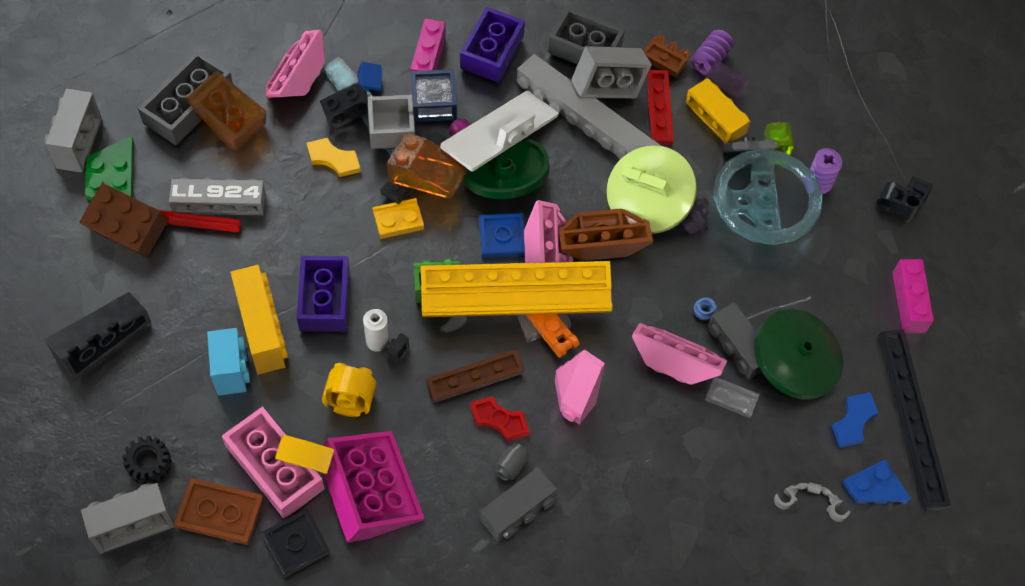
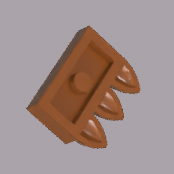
[643,35,690,78]

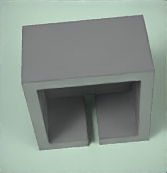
[368,95,415,149]

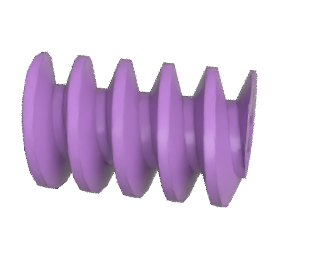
[691,30,734,76]
[805,148,842,195]

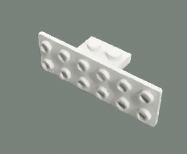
[440,91,559,171]

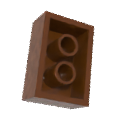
[79,183,169,258]

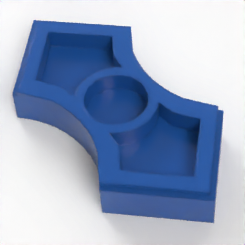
[832,392,879,448]

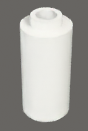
[363,309,389,351]

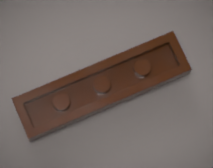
[426,349,524,403]

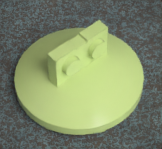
[607,146,697,234]

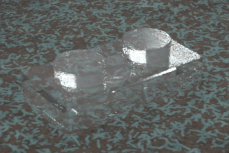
[705,377,759,418]

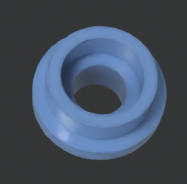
[693,298,717,320]

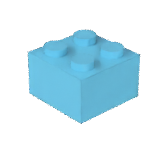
[207,328,250,396]

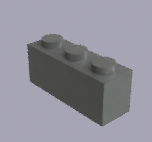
[708,302,762,380]
[479,467,557,542]

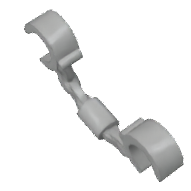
[774,482,851,522]

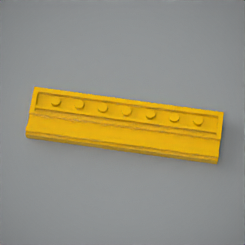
[421,261,612,317]

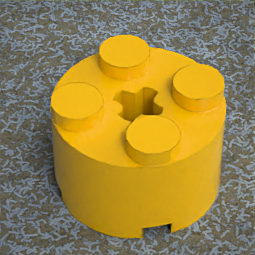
[322,363,376,417]

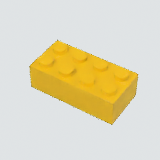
[231,265,288,375]

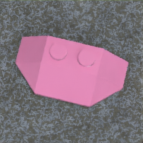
[265,30,325,98]
[524,200,573,263]
[632,323,727,385]

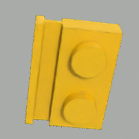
[372,198,424,239]

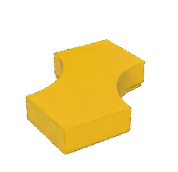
[306,138,361,177]

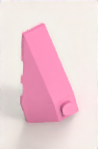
[555,349,605,425]

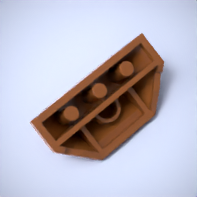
[558,209,653,261]

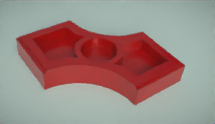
[470,396,530,442]

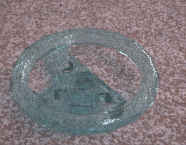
[713,149,823,245]

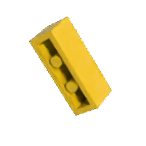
[685,78,750,143]

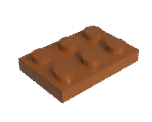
[174,478,264,545]

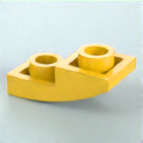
[275,434,334,474]

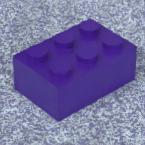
[460,7,525,83]
[297,256,350,332]

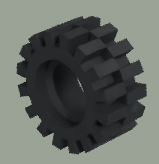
[123,436,172,485]

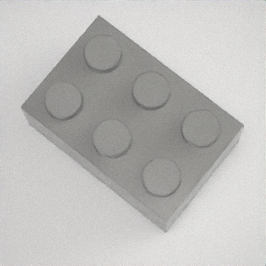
[571,46,652,98]
[44,89,102,173]
[81,483,175,554]

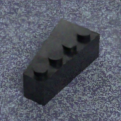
[44,292,151,379]

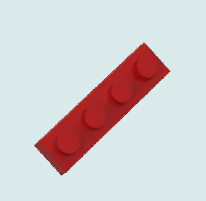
[646,70,674,146]

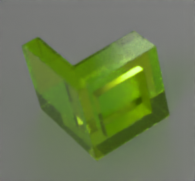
[763,122,794,155]

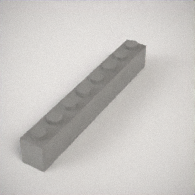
[516,54,661,159]

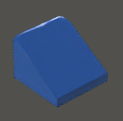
[357,62,382,91]

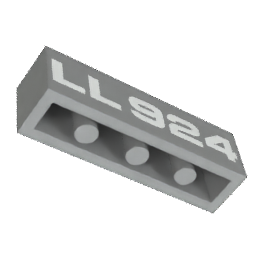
[169,178,266,215]

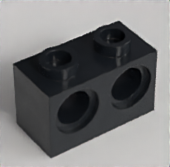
[320,81,368,129]

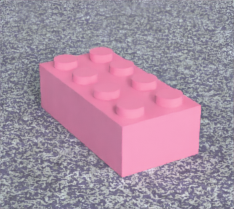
[222,406,324,519]

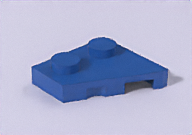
[842,459,911,504]

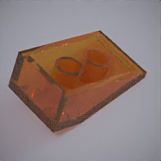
[186,70,267,152]
[387,133,469,199]

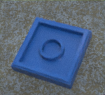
[479,213,525,258]

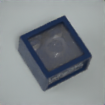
[411,69,457,122]

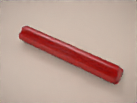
[160,210,241,232]

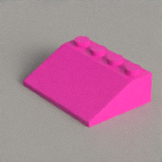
[322,431,424,543]

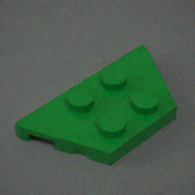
[85,137,134,201]

